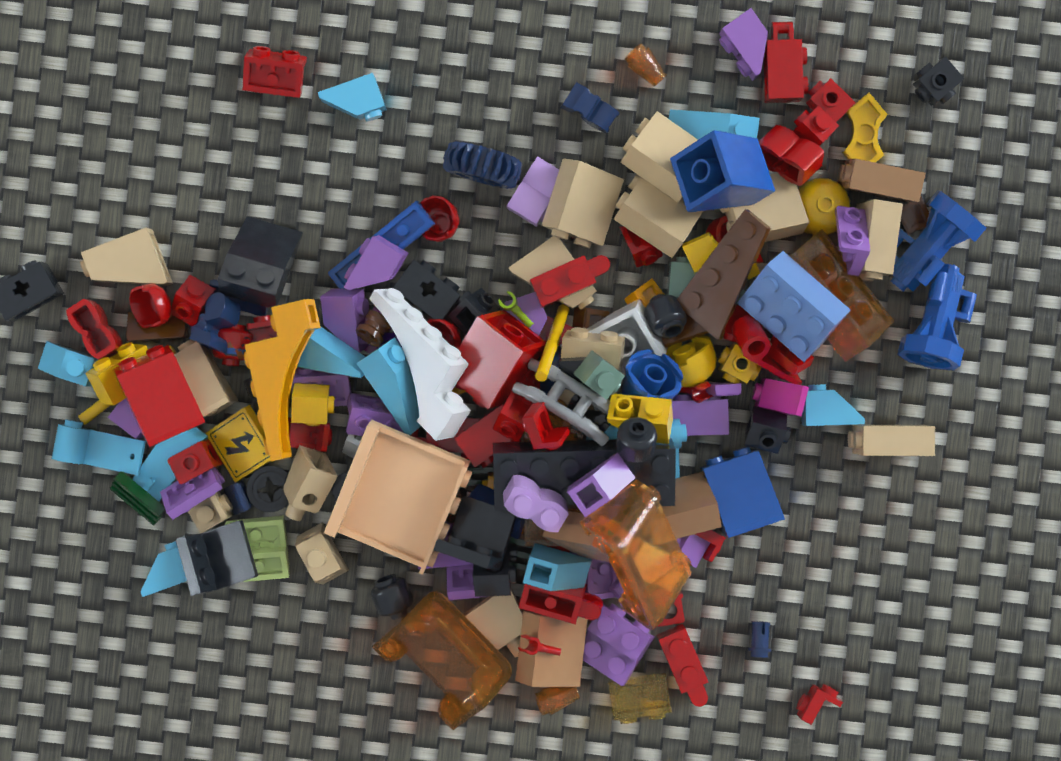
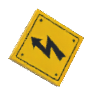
[205,405,271,483]

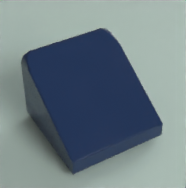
[224,481,253,515]

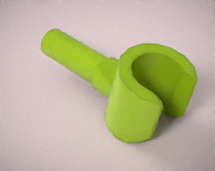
[498,291,534,328]

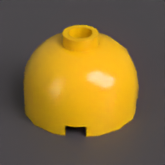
[798,178,850,236]
[665,335,717,387]

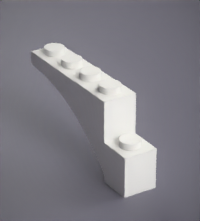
[369,288,471,441]

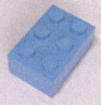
[737,251,851,362]

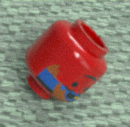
[212,325,252,366]

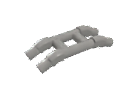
[512,358,610,446]

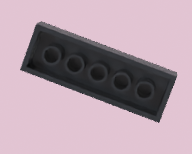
[493,438,676,511]

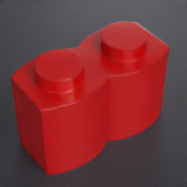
[759,125,824,186]
[66,299,123,360]

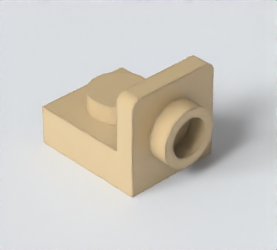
[188,491,233,534]

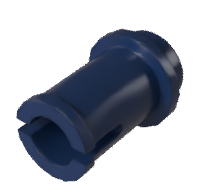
[748,621,772,658]

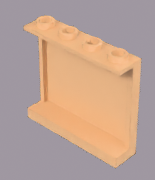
[324,420,472,575]

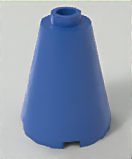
[621,349,683,399]

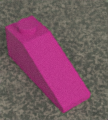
[752,378,809,416]

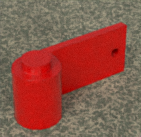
[732,315,802,385]

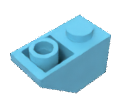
[523,543,592,591]

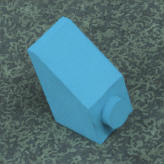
[318,73,387,121]
[38,341,98,386]
[801,384,865,426]
[140,541,187,597]

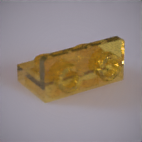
[608,673,672,724]

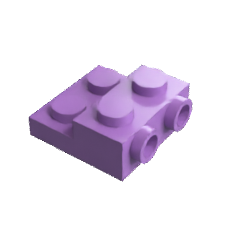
[583,603,655,686]

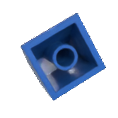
[670,130,775,212]
[700,446,785,538]

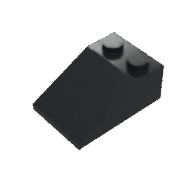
[218,216,303,308]

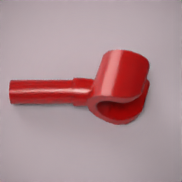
[679,381,713,403]
[518,634,561,656]

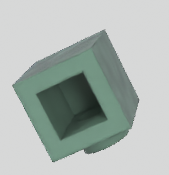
[574,350,625,400]

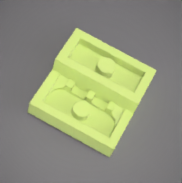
[225,515,290,582]

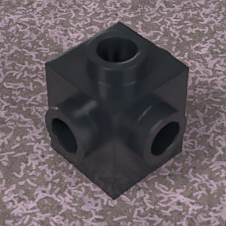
[913,56,964,106]
[449,288,501,335]

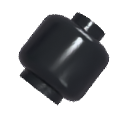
[644,294,687,339]
[616,417,657,463]
[371,574,413,620]

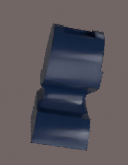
[560,82,620,133]
[189,292,241,354]

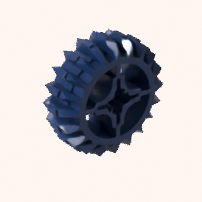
[443,141,522,189]

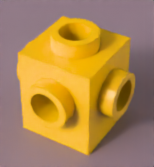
[718,344,762,384]

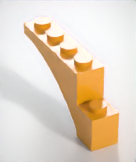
[244,299,321,462]

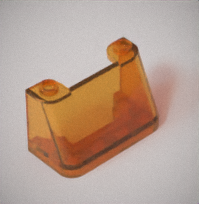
[580,479,692,630]
[372,591,512,730]

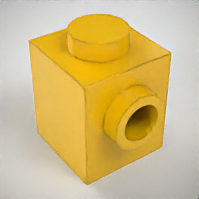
[291,383,335,426]

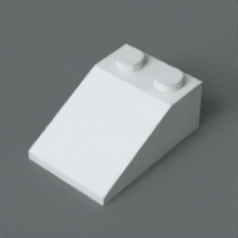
[560,299,668,375]

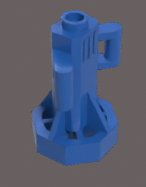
[890,190,986,292]
[897,264,977,371]

